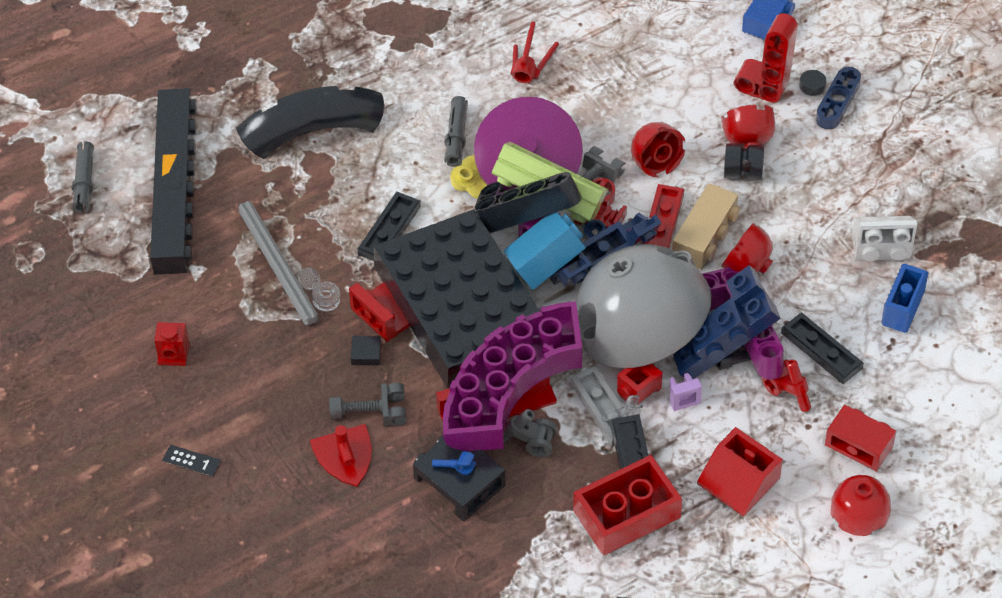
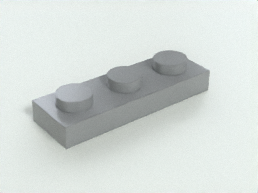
[570,366,629,447]

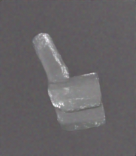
[602,395,643,422]

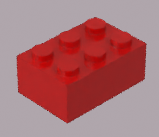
[573,455,682,556]

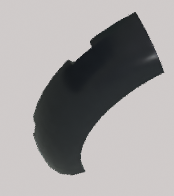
[236,86,385,159]

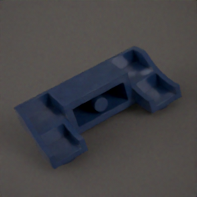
[549,213,661,287]
[673,265,781,380]

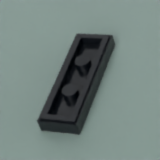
[357,191,421,261]
[781,312,864,384]

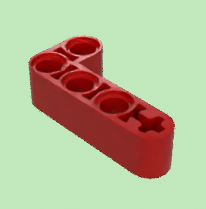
[733,13,798,103]

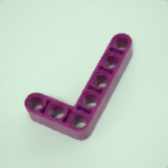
[701,267,784,380]

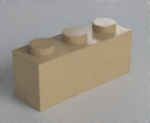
[672,183,740,270]

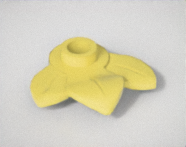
[450,155,486,199]

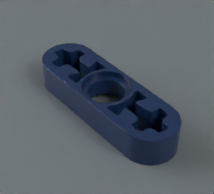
[816,67,861,129]

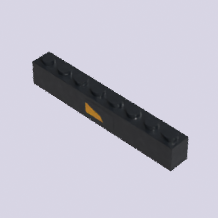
[150,88,197,275]

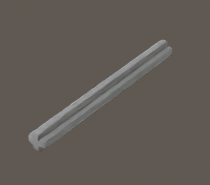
[238,201,318,326]

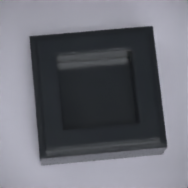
[351,336,381,365]

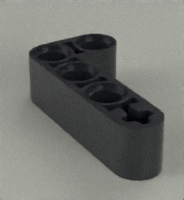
[474,172,582,233]

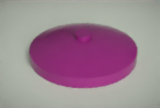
[474,97,583,191]

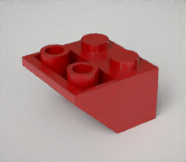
[697,427,783,517]

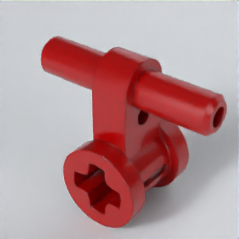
[762,359,812,412]

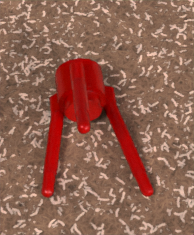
[510,21,559,84]

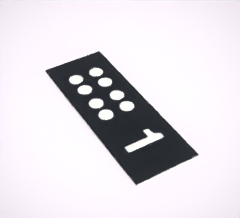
[162,445,221,476]

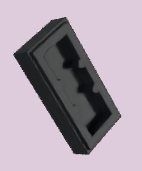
[610,414,649,469]

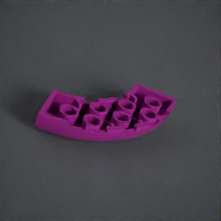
[443,301,582,451]

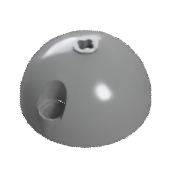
[576,244,711,368]

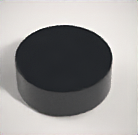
[799,70,826,96]

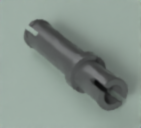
[444,96,468,167]
[72,141,94,213]

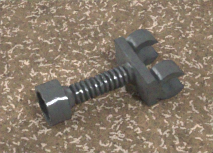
[582,146,626,183]
[329,383,406,427]

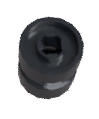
[724,143,764,181]

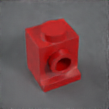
[154,322,190,366]
[617,363,663,405]

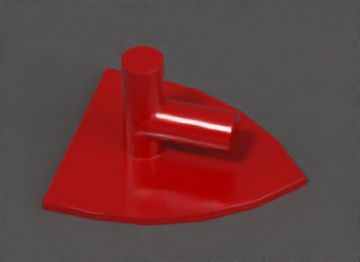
[309,424,372,487]

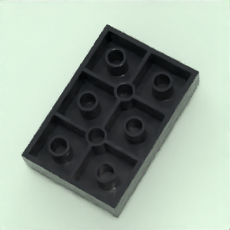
[374,209,540,389]

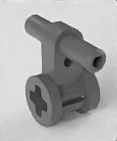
[503,409,557,458]

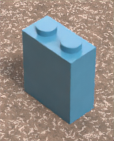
[503,212,586,290]

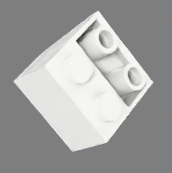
[852,216,917,261]

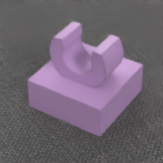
[670,373,702,411]

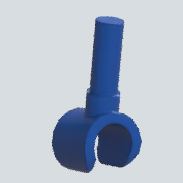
[432,451,476,475]

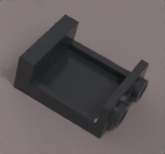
[413,436,506,522]

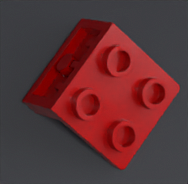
[349,282,409,342]

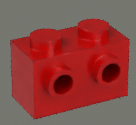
[825,404,897,472]

